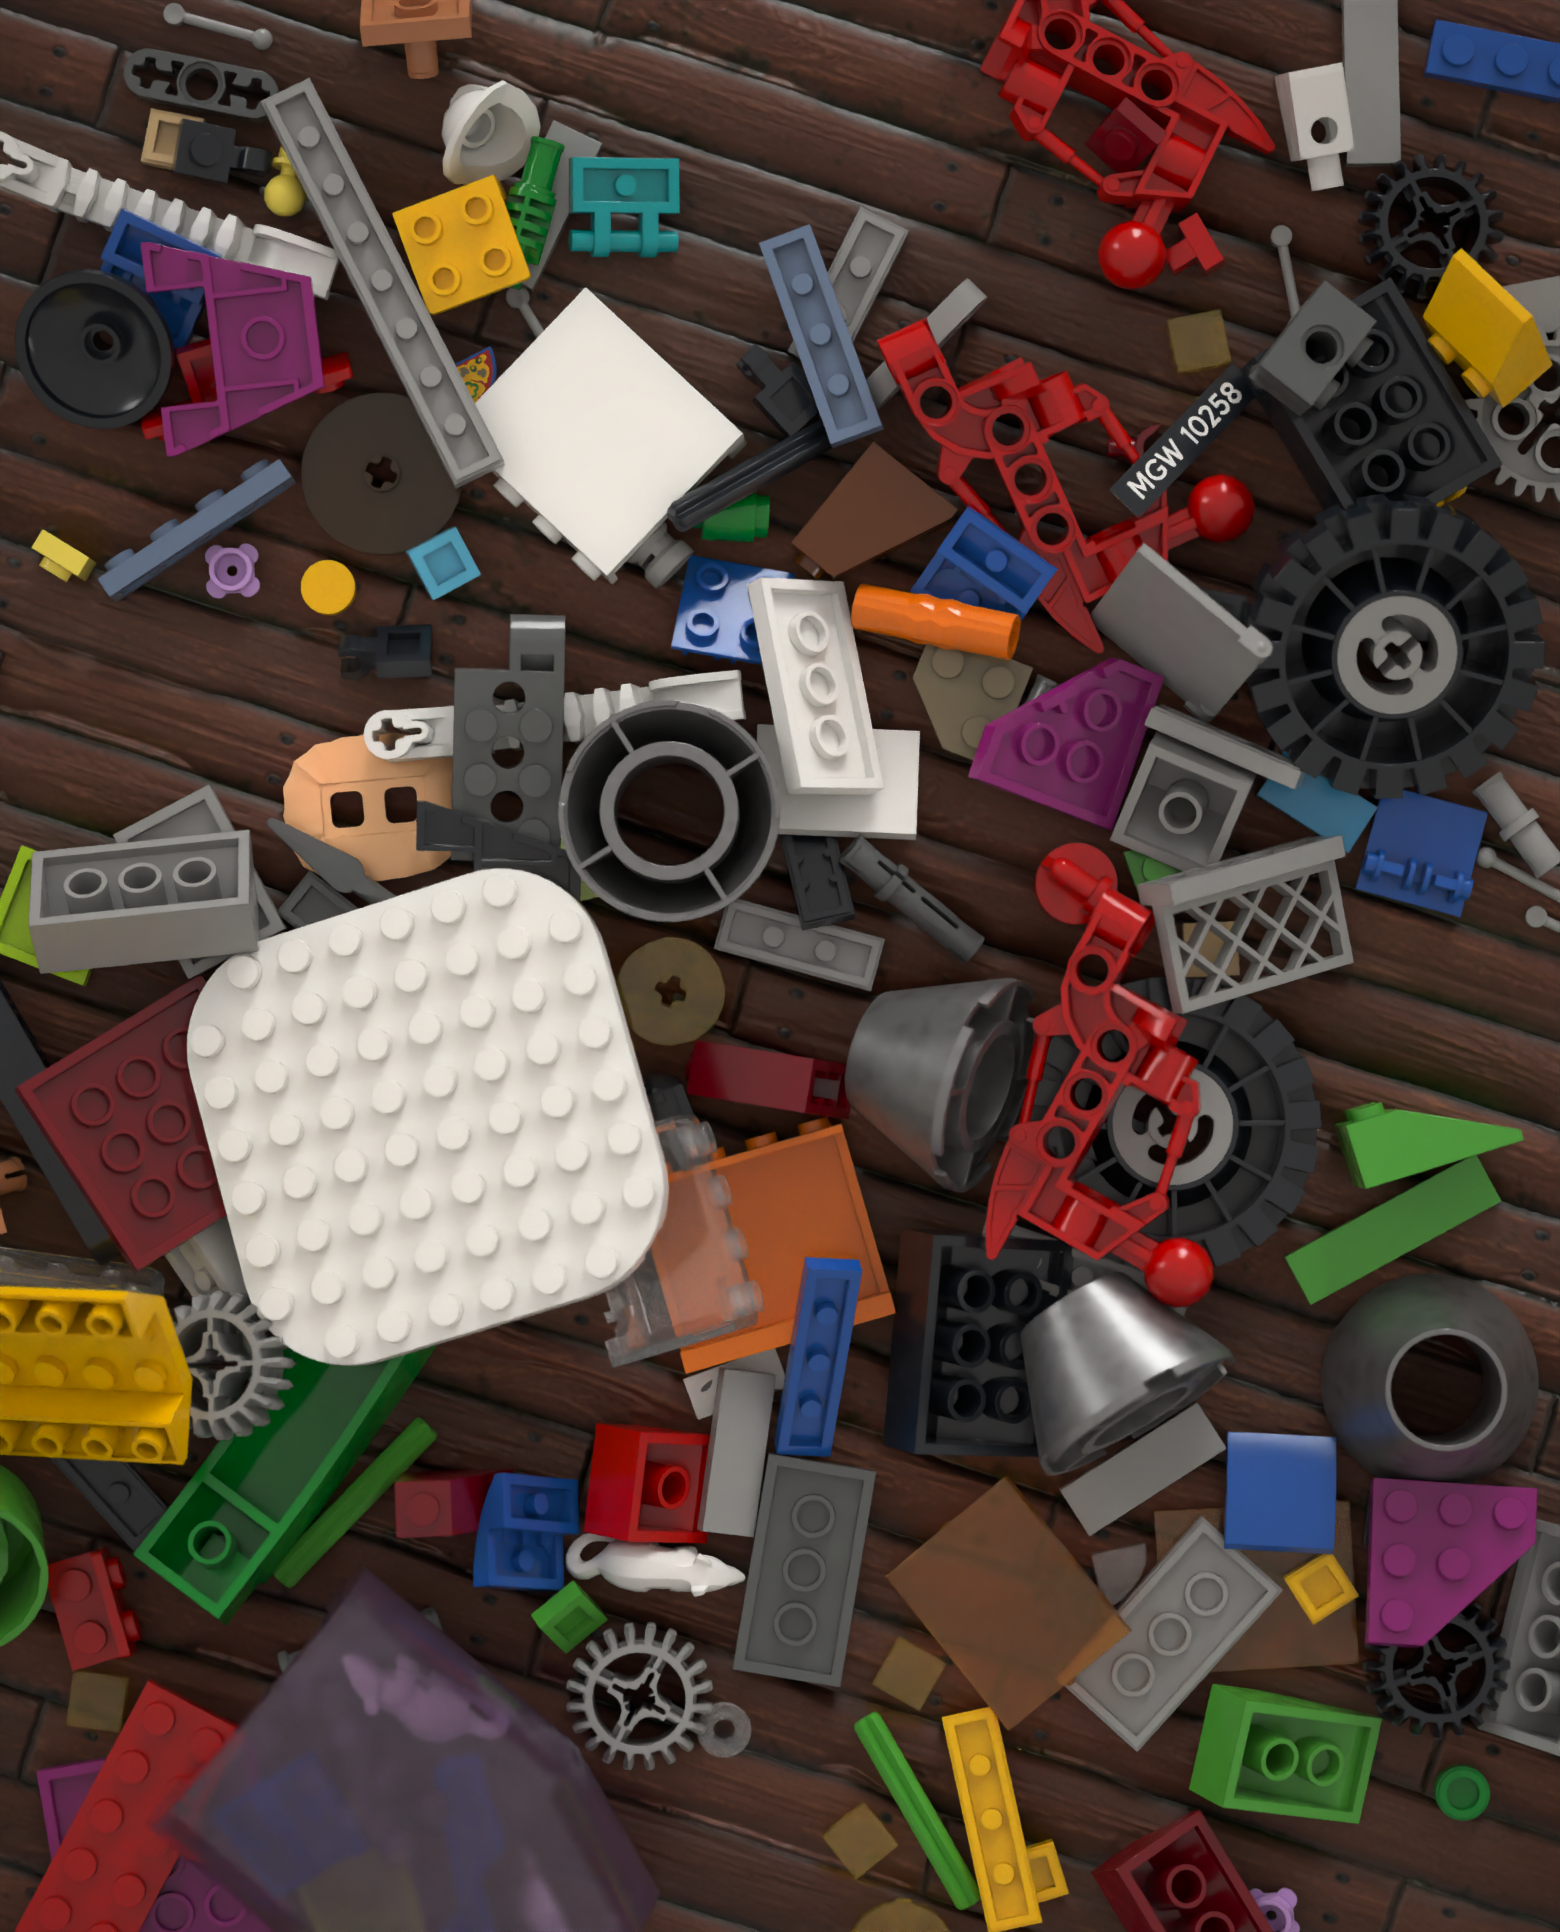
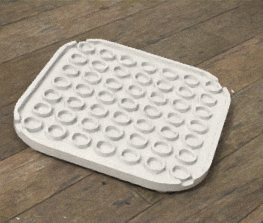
[187,869,669,1366]

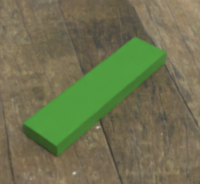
[1283,1155,1501,1305]

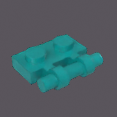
[568,157,680,258]

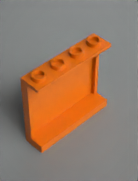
[651,1117,896,1374]

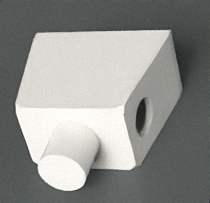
[1274,62,1354,191]

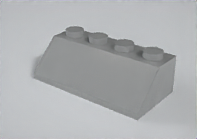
[29,830,259,974]
[1477,1519,1560,1756]

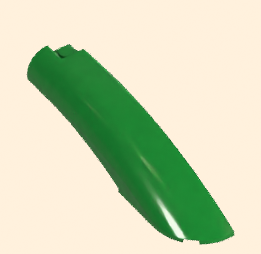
[133,1344,438,1626]

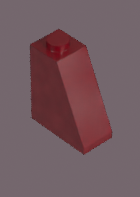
[685,1040,851,1119]
[395,1468,513,1538]

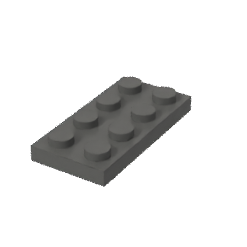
[733,1452,876,1687]

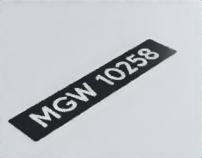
[1110,364,1256,517]

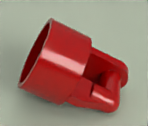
[1033,843,1118,926]

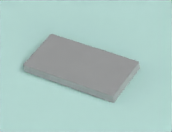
[1055,1515,1283,1752]

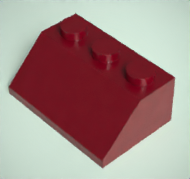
[1091,1810,1274,1932]

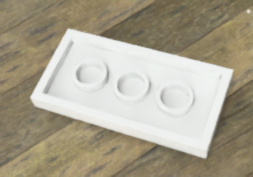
[747,578,884,795]

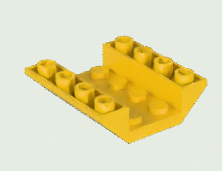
[0,1286,192,1465]

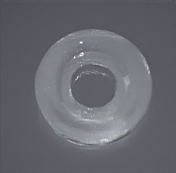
[697,1702,751,1758]

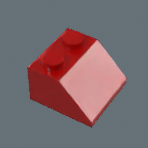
[583,1423,710,1543]

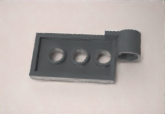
[451,614,565,861]

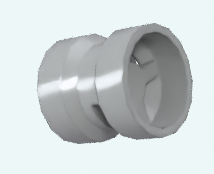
[627,522,694,590]

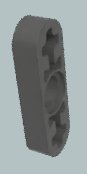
[124,48,280,123]

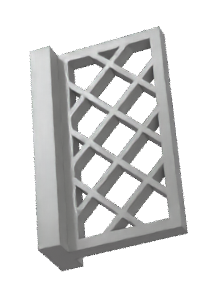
[1137,835,1354,1014]

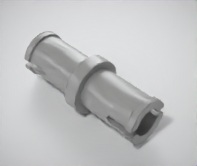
[1472,771,1560,879]

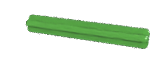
[273,1417,437,1588]
[854,1712,981,1910]

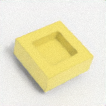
[31,529,96,582]

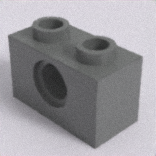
[1248,280,1377,417]

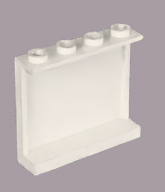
[475,287,747,585]

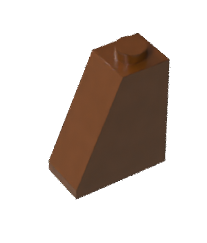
[791,441,958,581]

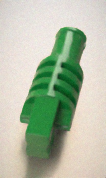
[506,136,565,290]

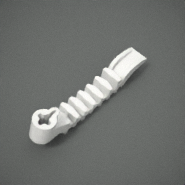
[0,131,340,300]
[364,670,746,763]

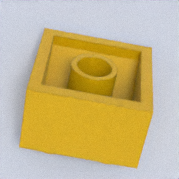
[1423,248,1553,408]

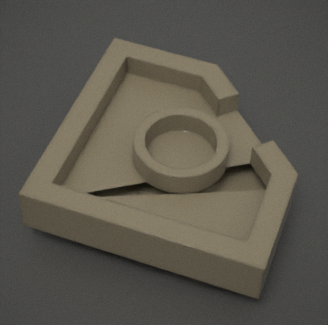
[912,644,1033,762]

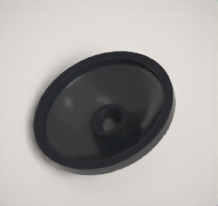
[15,269,175,429]

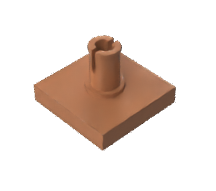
[360,0,472,79]

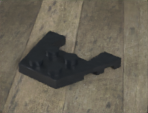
[416,800,581,902]

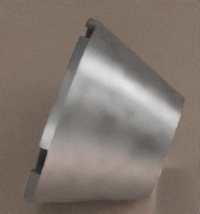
[558,700,780,922]
[845,978,1036,1193]
[1020,1272,1236,1476]
[1321,1273,1539,1484]

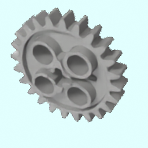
[1465,326,1560,503]

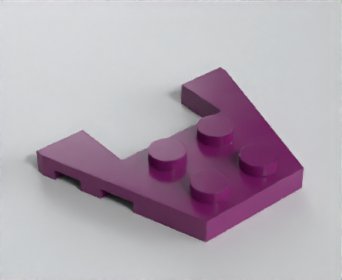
[141,242,325,457]

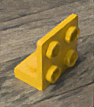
[392,175,531,315]

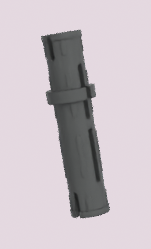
[838,834,985,965]

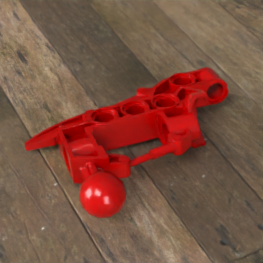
[979,0,1275,290]
[877,317,1255,654]
[986,888,1214,1308]

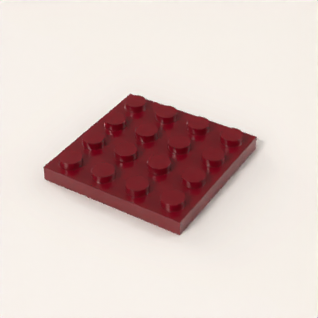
[15,974,227,1274]

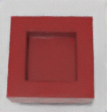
[1165,213,1224,277]

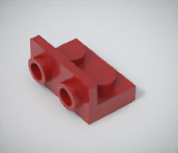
[48,1546,142,1671]

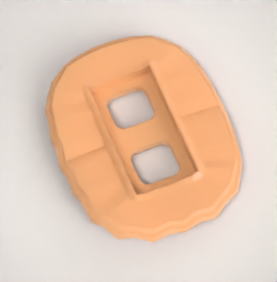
[283,733,453,881]

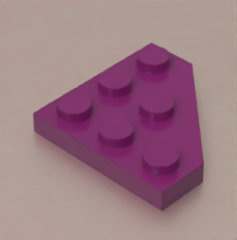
[968,658,1165,830]
[1365,1478,1537,1648]

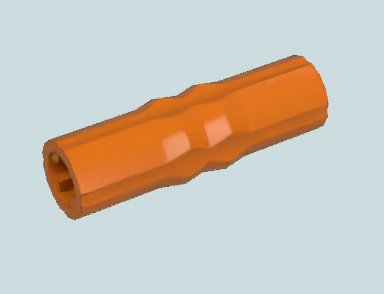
[851,583,1021,660]

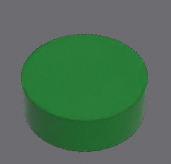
[1433,1764,1490,1821]

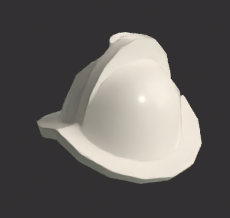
[441,80,541,184]

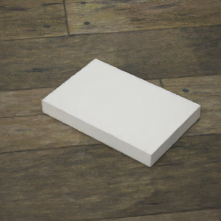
[757,724,920,840]

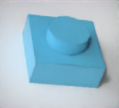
[406,526,481,600]

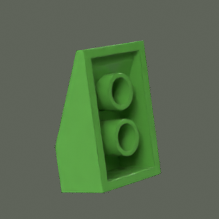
[1334,1102,1524,1189]
[1189,1684,1382,1824]

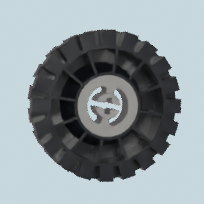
[1240,494,1545,799]
[1023,977,1322,1268]

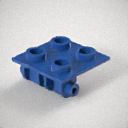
[671,555,796,669]
[1355,790,1488,917]

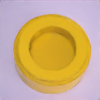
[301,560,356,616]

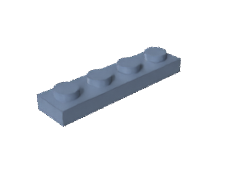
[759,224,884,448]
[98,459,297,602]

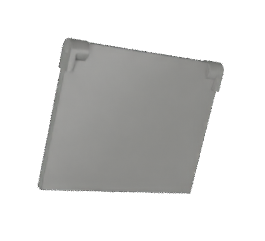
[1090,543,1272,723]

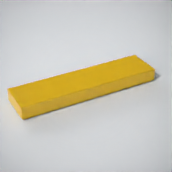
[942,1706,1042,1932]

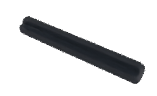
[667,418,833,532]

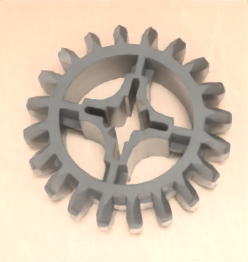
[173,1291,297,1440]
[566,1622,713,1770]

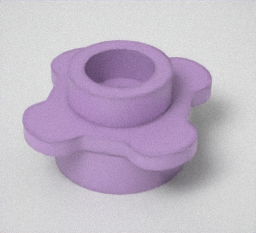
[205,543,260,599]
[1249,1887,1300,1932]

